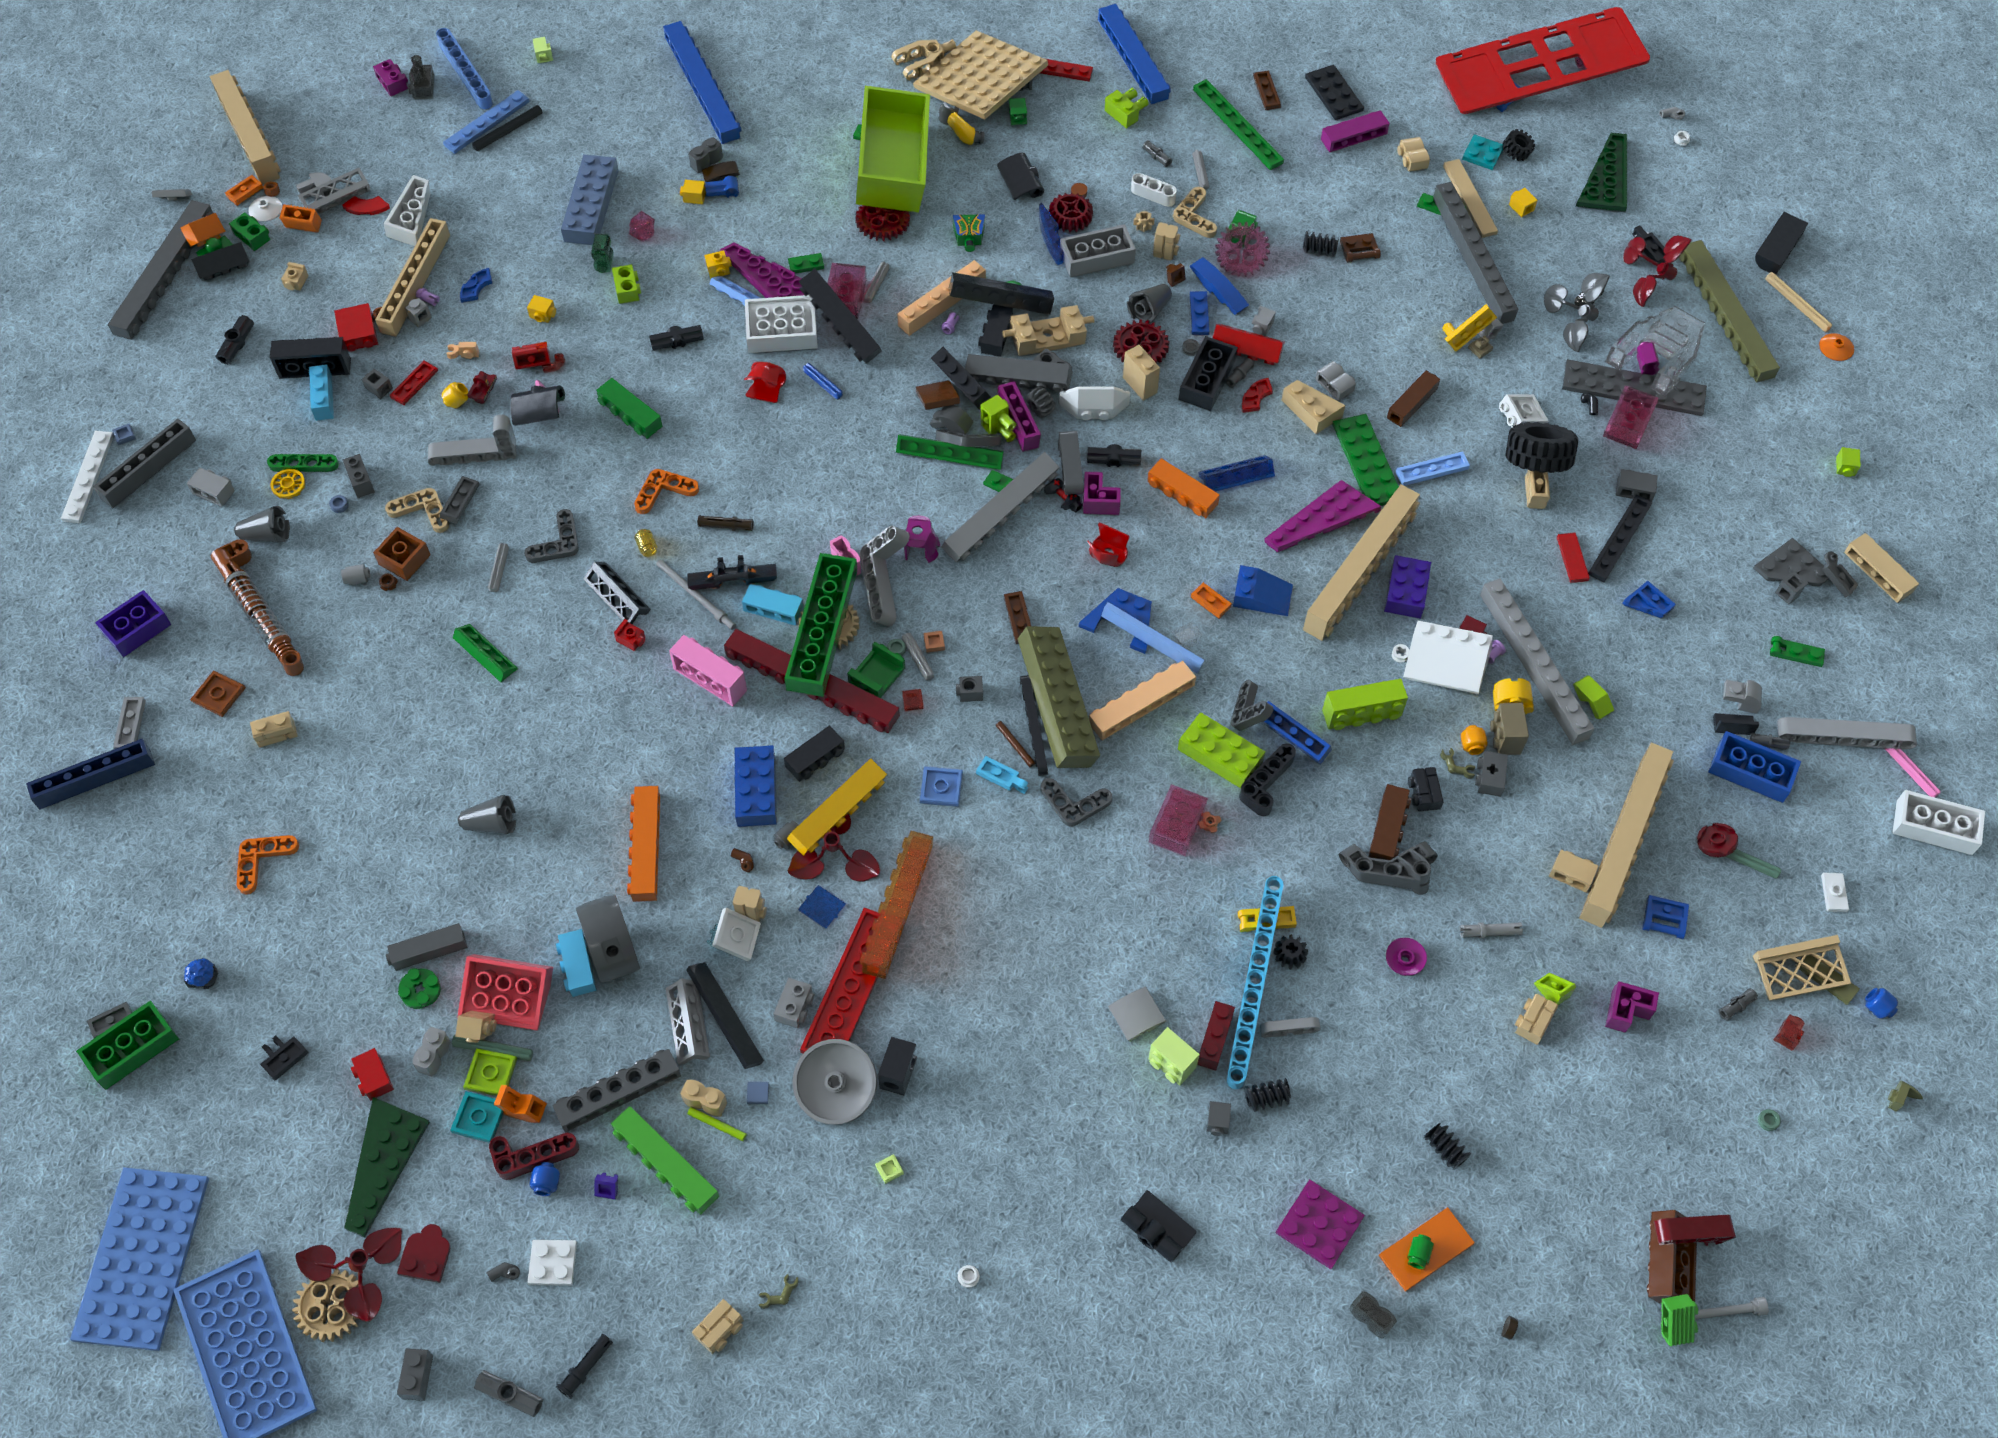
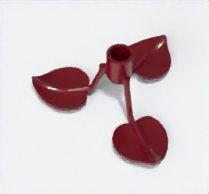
[1623,235,1692,307]
[787,814,880,882]
[295,1228,402,1322]

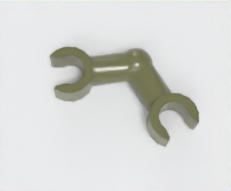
[1440,748,1475,779]
[759,1274,799,1309]

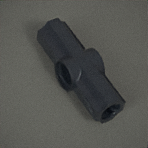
[215,315,254,365]
[649,325,704,350]
[1087,444,1142,468]

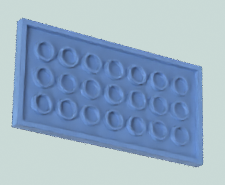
[70,1167,209,1351]
[173,1249,318,1438]

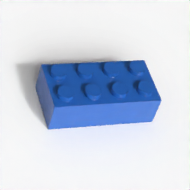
[1708,731,1801,803]
[734,745,777,827]

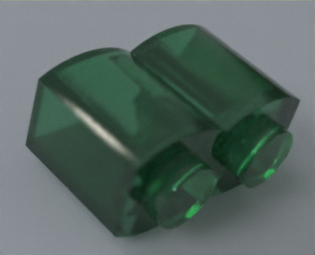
[591,234,614,273]

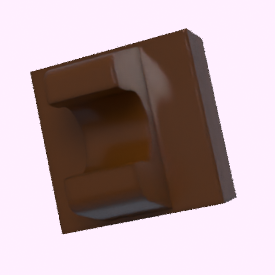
[1166,263,1186,287]

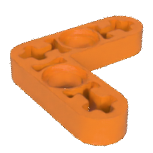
[634,469,699,514]
[236,835,299,894]

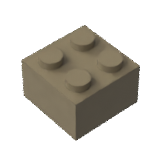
[1490,703,1529,755]

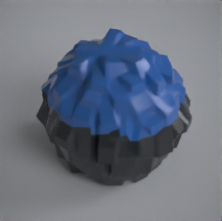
[184,958,218,990]

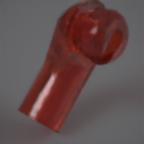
[542,353,565,373]

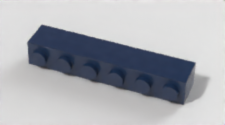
[26,738,155,810]

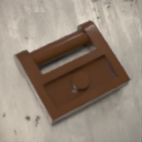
[1340,233,1381,263]

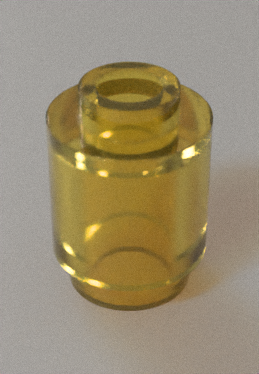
[634,529,657,557]

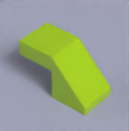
[1573,675,1614,719]

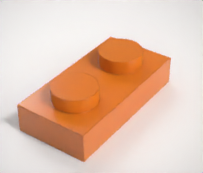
[225,175,263,206]
[1191,582,1232,619]

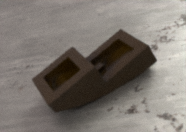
[702,161,740,182]

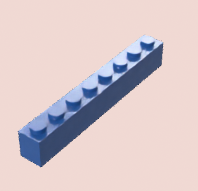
[1098,4,1171,105]

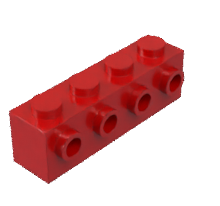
[1213,323,1285,365]

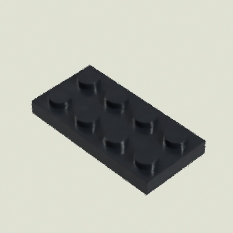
[1305,64,1364,120]

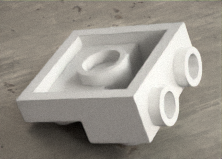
[1499,394,1549,427]

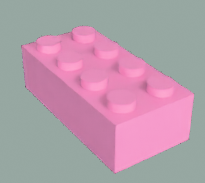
[669,635,747,706]

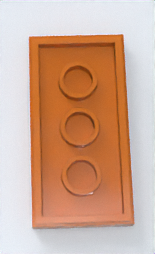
[1379,1207,1475,1292]

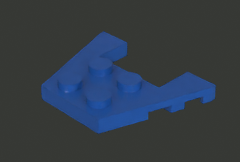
[1079,588,1152,654]

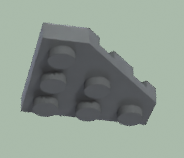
[1753,538,1829,587]

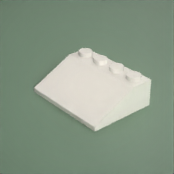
[745,295,818,353]
[1403,621,1493,694]

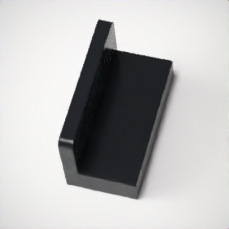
[1713,713,1759,735]

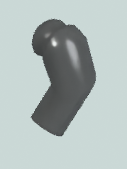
[486,1262,520,1282]

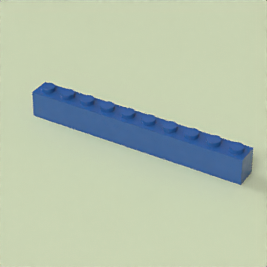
[663,21,742,144]

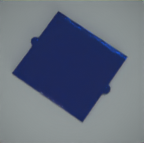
[798,885,846,929]

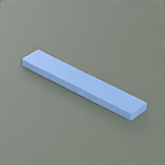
[1101,602,1204,673]

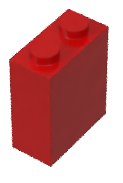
[334,303,379,352]

